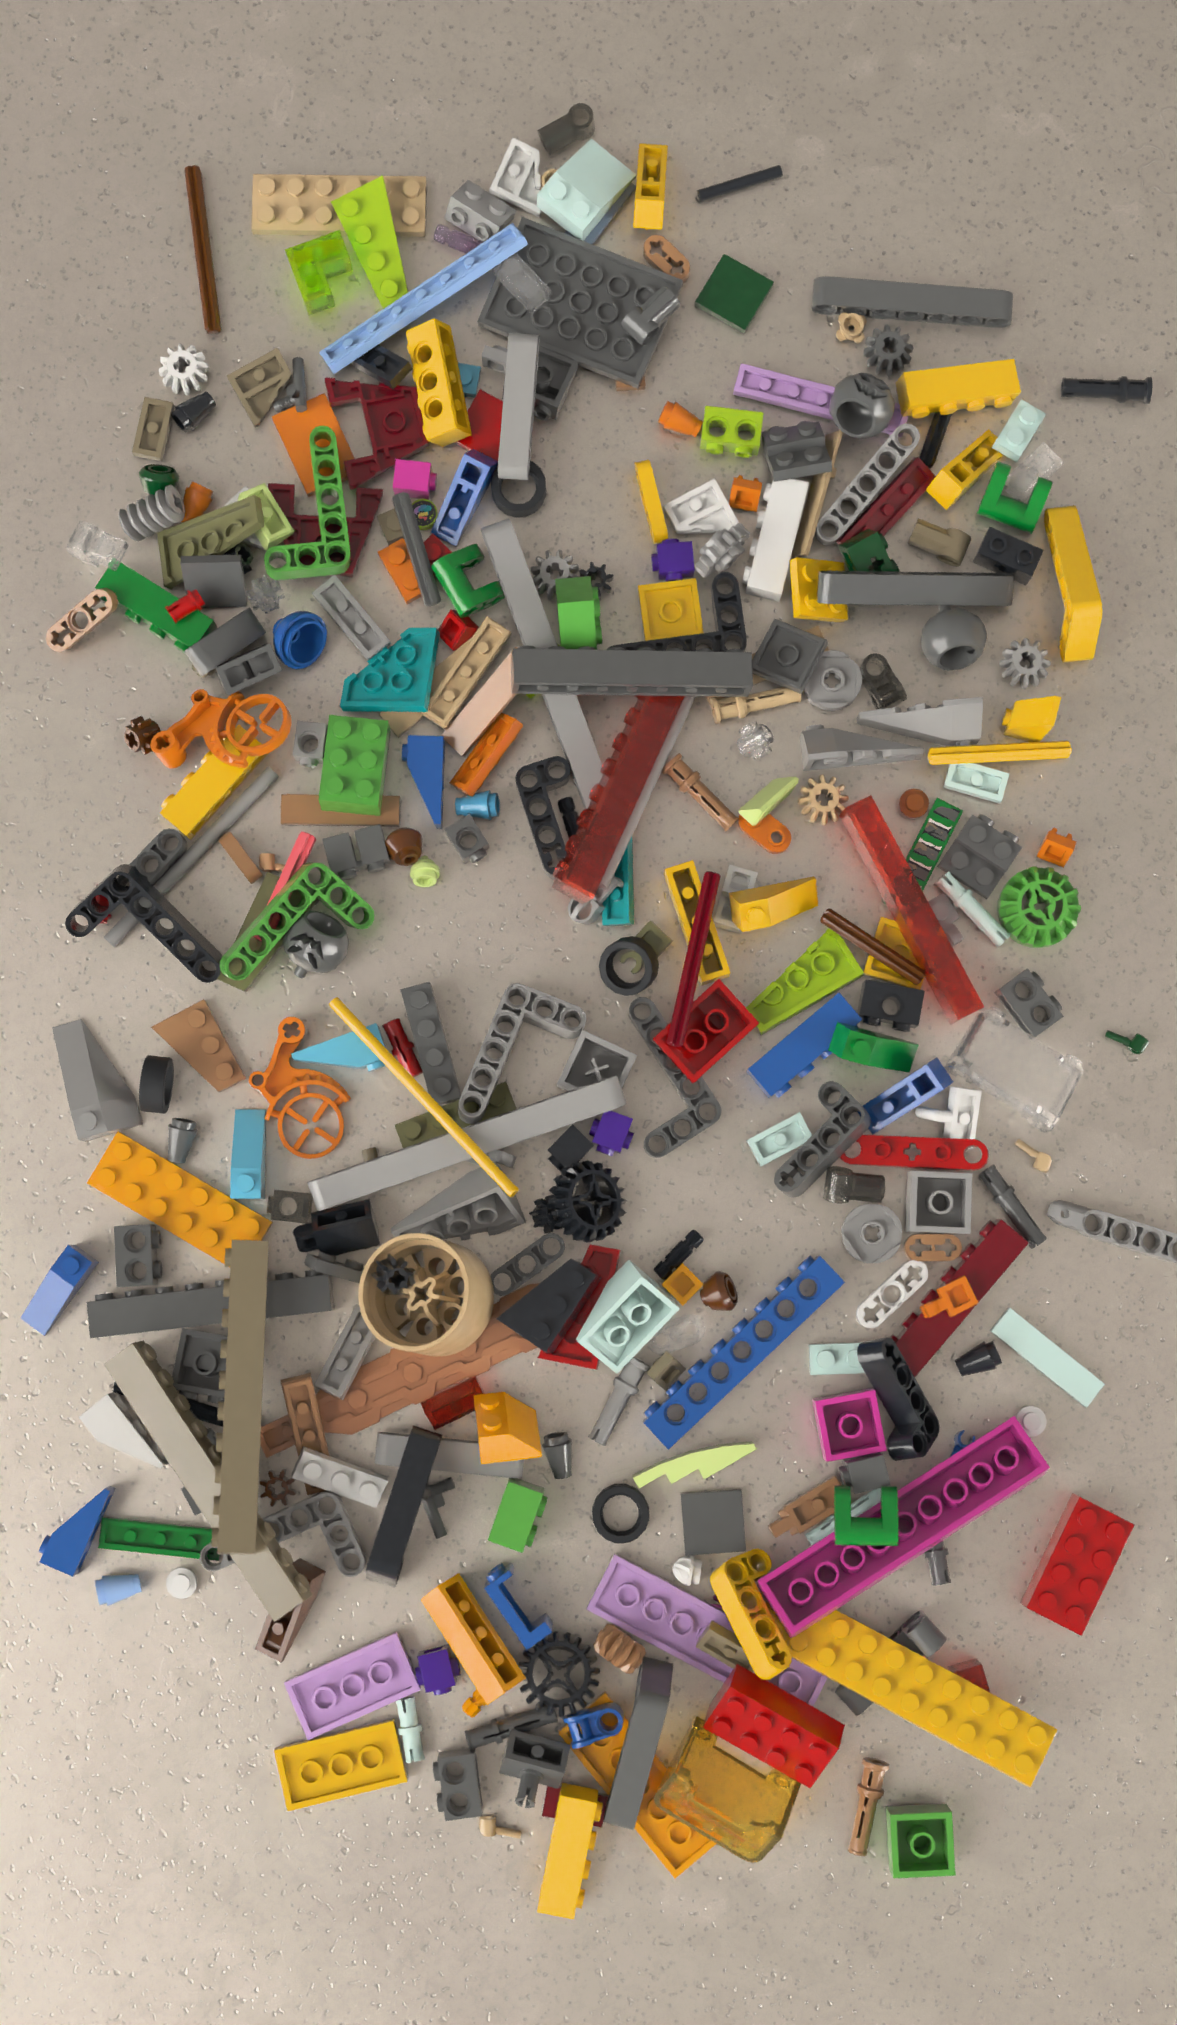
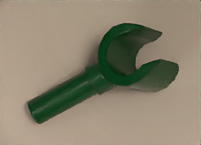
[1105,1030,1149,1054]

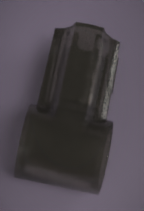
[537,103,595,155]
[823,1166,885,1204]

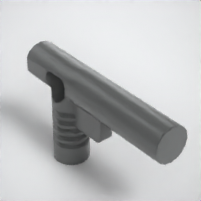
[273,357,307,413]
[422,1477,456,1539]

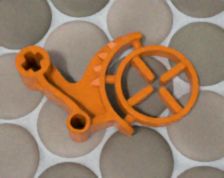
[150,689,292,769]
[249,1017,351,1159]

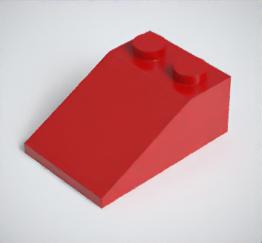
[652,979,759,1084]

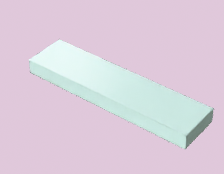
[990,1307,1105,1408]

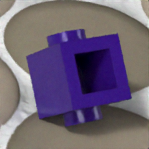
[651,538,695,582]
[589,1111,634,1156]
[415,1644,461,1695]

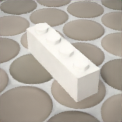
[742,479,809,602]

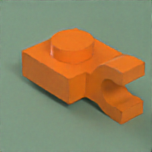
[919,1276,978,1318]

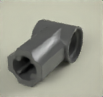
[621,286,680,346]

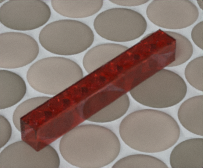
[552,695,685,904]
[839,795,984,1025]

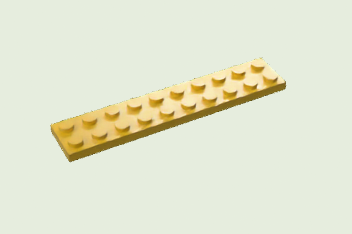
[756,1602,1058,1788]

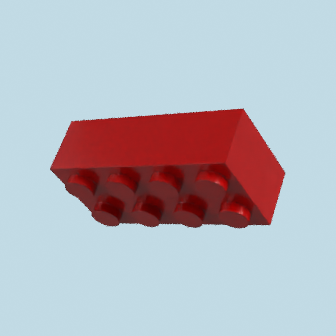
[1020,1493,1135,1636]
[702,1664,845,1788]

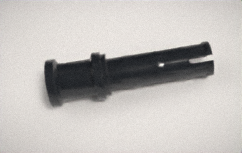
[1061,376,1153,404]

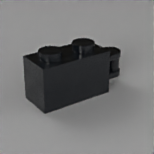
[293,1199,380,1256]

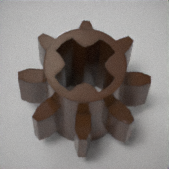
[124,716,161,755]
[259,1469,297,1507]

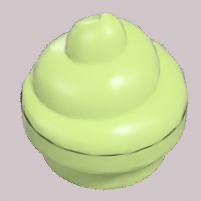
[410,855,440,887]

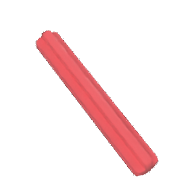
[254,832,316,942]

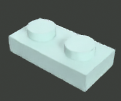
[992,399,1046,462]
[943,763,1010,804]
[746,1112,812,1167]
[808,1342,865,1375]

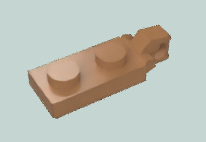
[768,1475,842,1538]

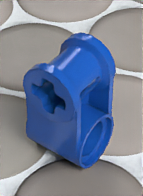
[563,1702,624,1749]

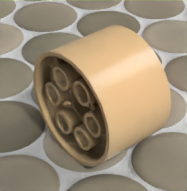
[358,1233,494,1356]

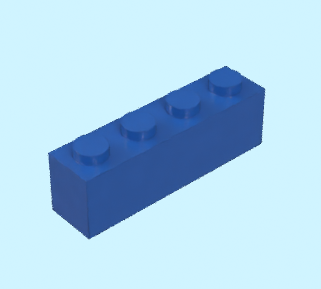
[746,993,862,1098]

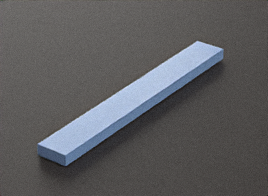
[319,223,528,374]

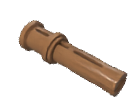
[662,753,739,832]
[848,1757,890,1857]

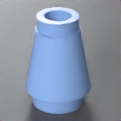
[95,1574,142,1606]

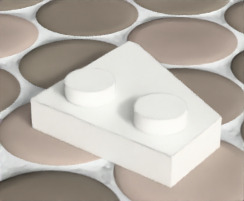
[488,138,541,217]

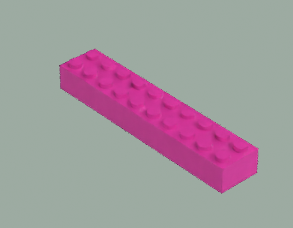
[757,1416,1050,1639]

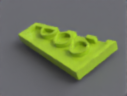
[331,175,408,309]
[746,928,864,1035]

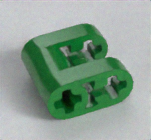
[977,461,1053,534]
[431,544,505,618]
[834,1486,898,1546]

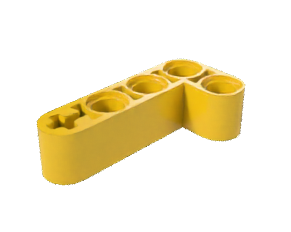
[710,1548,792,1680]

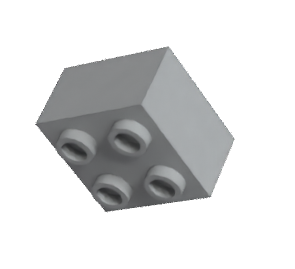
[557,1030,637,1111]

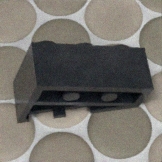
[496,1259,602,1354]

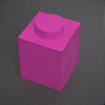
[393,459,437,500]

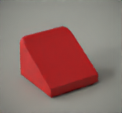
[438,609,479,651]

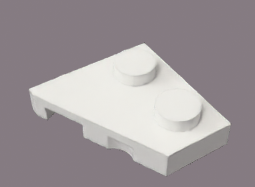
[663,478,739,534]

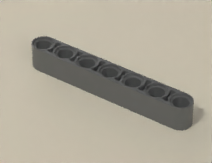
[812,276,1013,328]
[817,571,1015,606]

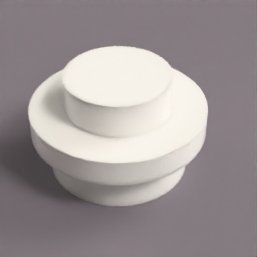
[1016,1406,1047,1437]
[166,1567,197,1599]

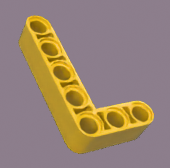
[1044,505,1102,663]

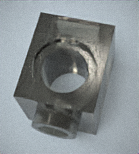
[267,1190,313,1224]

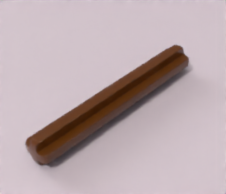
[820,908,926,985]

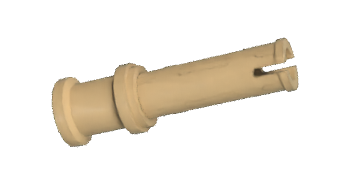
[710,687,801,724]

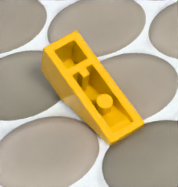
[633,143,668,230]
[926,429,1004,510]
[1001,696,1061,742]
[729,876,818,932]

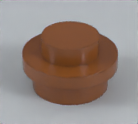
[899,789,929,818]

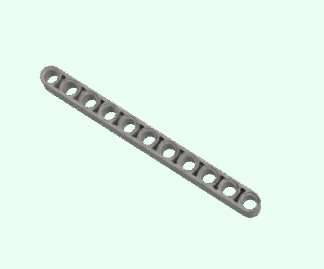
[481,518,622,830]
[307,1075,627,1211]

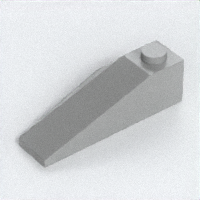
[857,697,983,746]
[800,725,924,771]
[52,1019,143,1142]
[391,1161,526,1241]

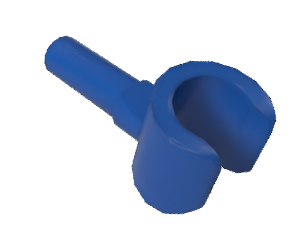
[949,1430,975,1457]

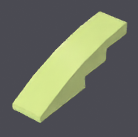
[632,1441,757,1488]

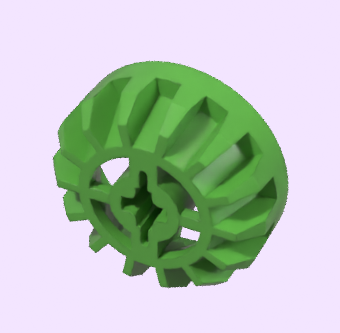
[997,866,1081,948]

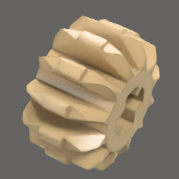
[798,774,849,826]

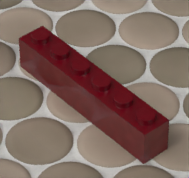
[890,1219,1029,1377]

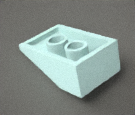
[537,139,636,241]
[576,1260,680,1373]

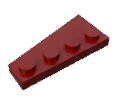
[537,1244,621,1370]

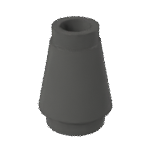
[167,1118,198,1163]
[542,1432,572,1479]

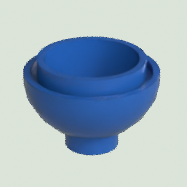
[273,611,327,669]

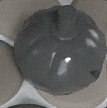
[829,372,895,439]
[921,605,987,671]
[282,911,349,978]

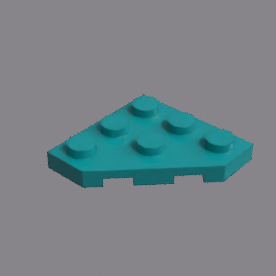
[340,628,440,712]

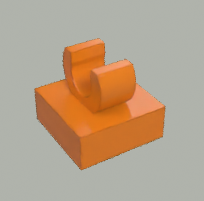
[729,475,763,512]
[1036,828,1077,868]

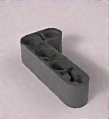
[774,1081,871,1197]
[835,1610,947,1716]

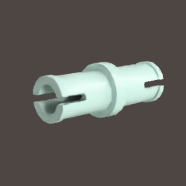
[396,1696,425,1763]

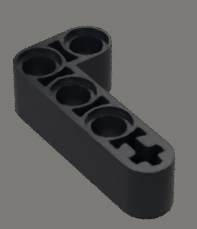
[515,756,570,880]
[857,1337,940,1461]

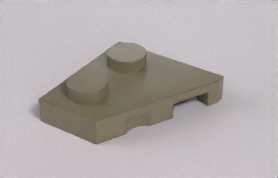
[227,348,292,427]

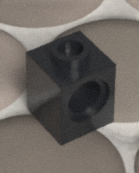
[547,1124,594,1171]

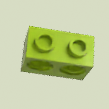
[700,406,764,458]

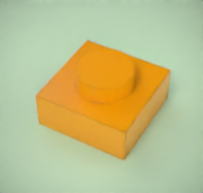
[661,1263,703,1306]

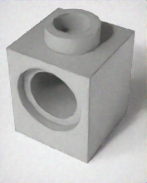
[293,720,328,768]

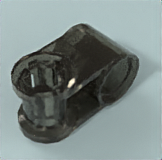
[859,653,907,710]

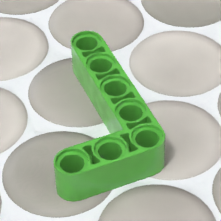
[264,426,350,580]
[220,862,375,980]

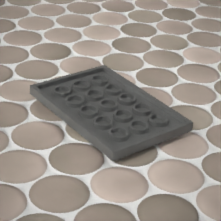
[477,217,683,389]

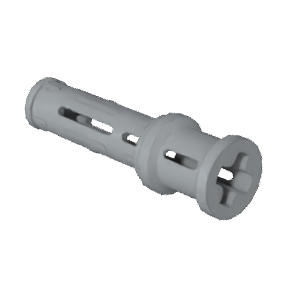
[588,1357,651,1446]

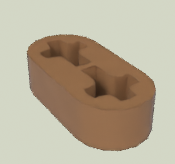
[643,235,690,283]
[218,831,263,884]
[903,1234,962,1261]

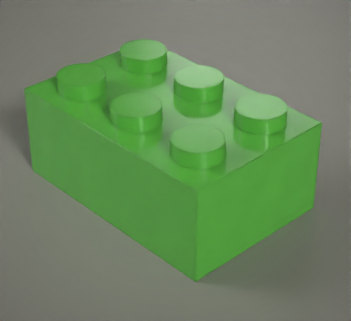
[318,715,391,816]

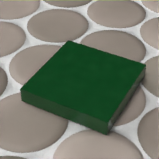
[694,254,774,334]

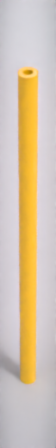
[329,997,519,1198]

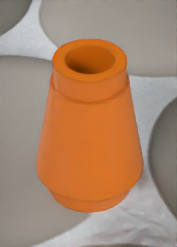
[658,401,703,437]
[181,481,213,523]

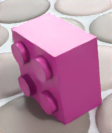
[812,1388,887,1462]

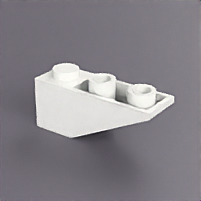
[79,1392,169,1468]

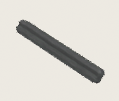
[392,492,441,606]

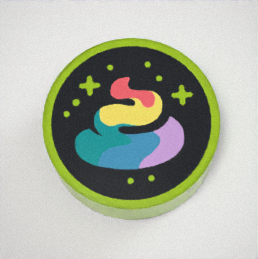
[412,499,438,530]

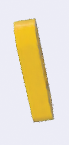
[634,459,668,544]

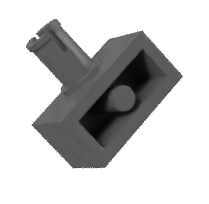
[499,1729,571,1808]

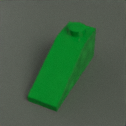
[828,1022,919,1073]

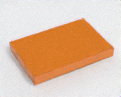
[271,393,355,497]

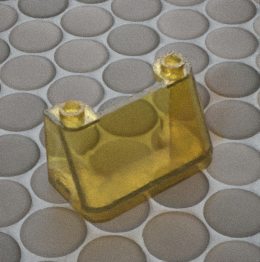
[654,1716,801,1863]

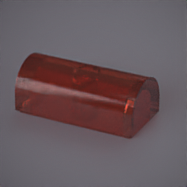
[421,1376,485,1430]

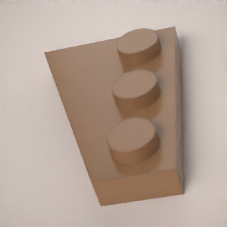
[151,999,246,1092]

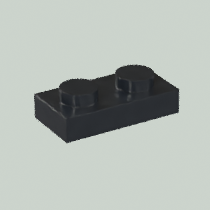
[352,344,413,389]

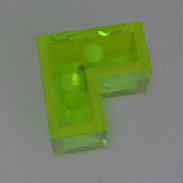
[285,230,353,316]

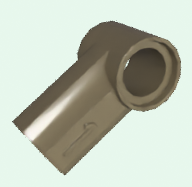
[908,518,971,567]

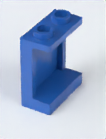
[484,1563,553,1650]

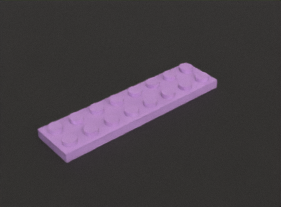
[586,1553,828,1706]

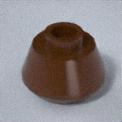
[385,827,423,866]
[700,1271,738,1311]

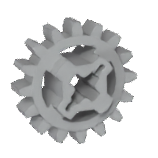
[694,523,750,578]

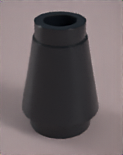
[171,391,216,432]
[955,1341,1002,1377]

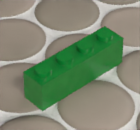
[95,558,217,654]

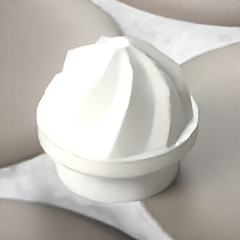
[672,1555,702,1586]

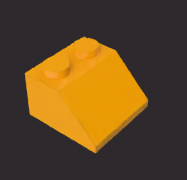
[474,1392,542,1464]

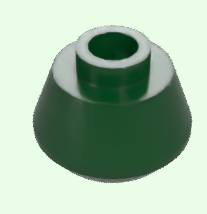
[139,464,179,495]

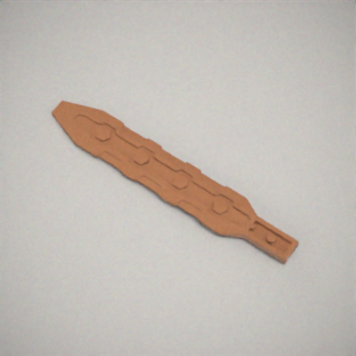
[260,1283,540,1458]

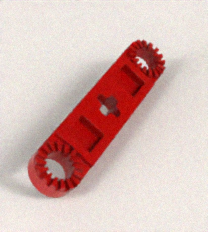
[840,1135,989,1171]

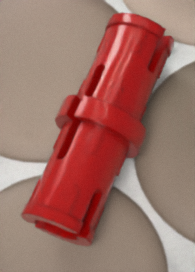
[382,1018,423,1078]

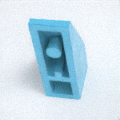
[291,1023,387,1072]
[230,1109,266,1199]

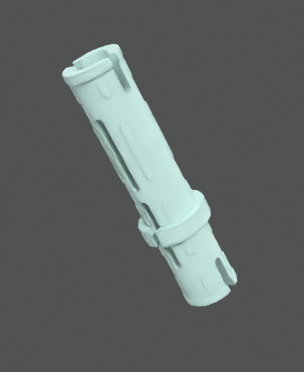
[935,871,1011,948]
[804,1488,881,1546]

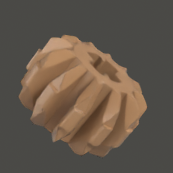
[593,1624,646,1674]

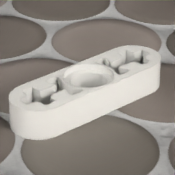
[856,1260,928,1328]

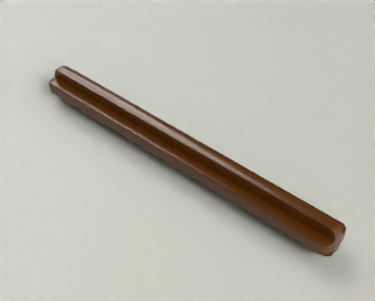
[184,165,221,334]

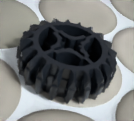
[548,1160,627,1243]
[518,1631,600,1717]

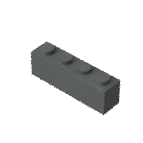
[400,982,461,1105]

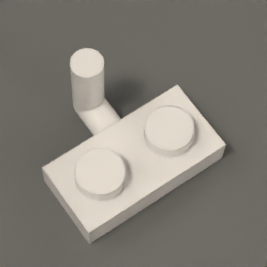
[915,1086,982,1150]

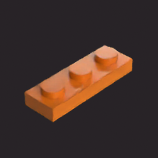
[449,713,524,797]

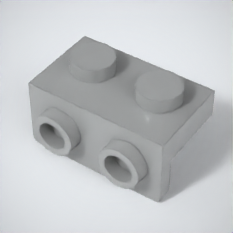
[445,180,516,243]

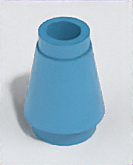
[455,790,500,820]

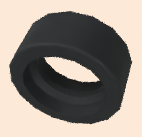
[491,460,546,517]
[599,936,659,996]
[139,1055,174,1114]
[592,1484,649,1544]

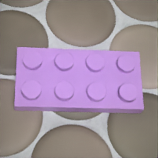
[284,1631,421,1740]

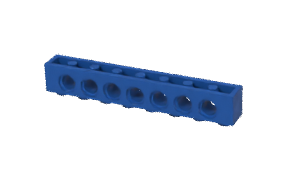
[643,1256,845,1450]

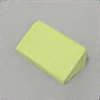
[237,483,294,551]
[738,776,799,826]

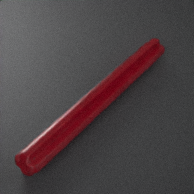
[667,871,721,1047]

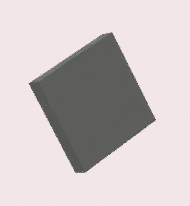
[180,555,248,608]
[752,618,828,694]
[681,1489,746,1556]

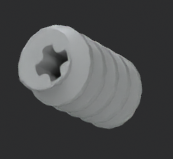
[119,485,185,541]

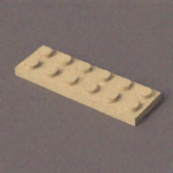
[251,174,427,237]

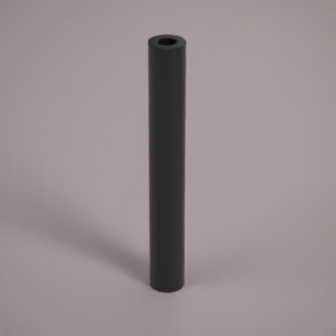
[697,165,783,202]

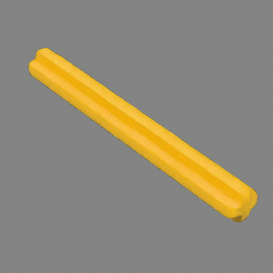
[928,741,1072,765]

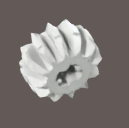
[159,343,209,396]

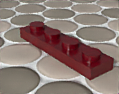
[836,457,936,545]

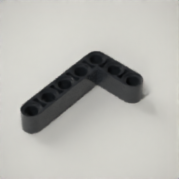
[606,572,747,652]
[65,864,223,983]
[366,1425,442,1587]

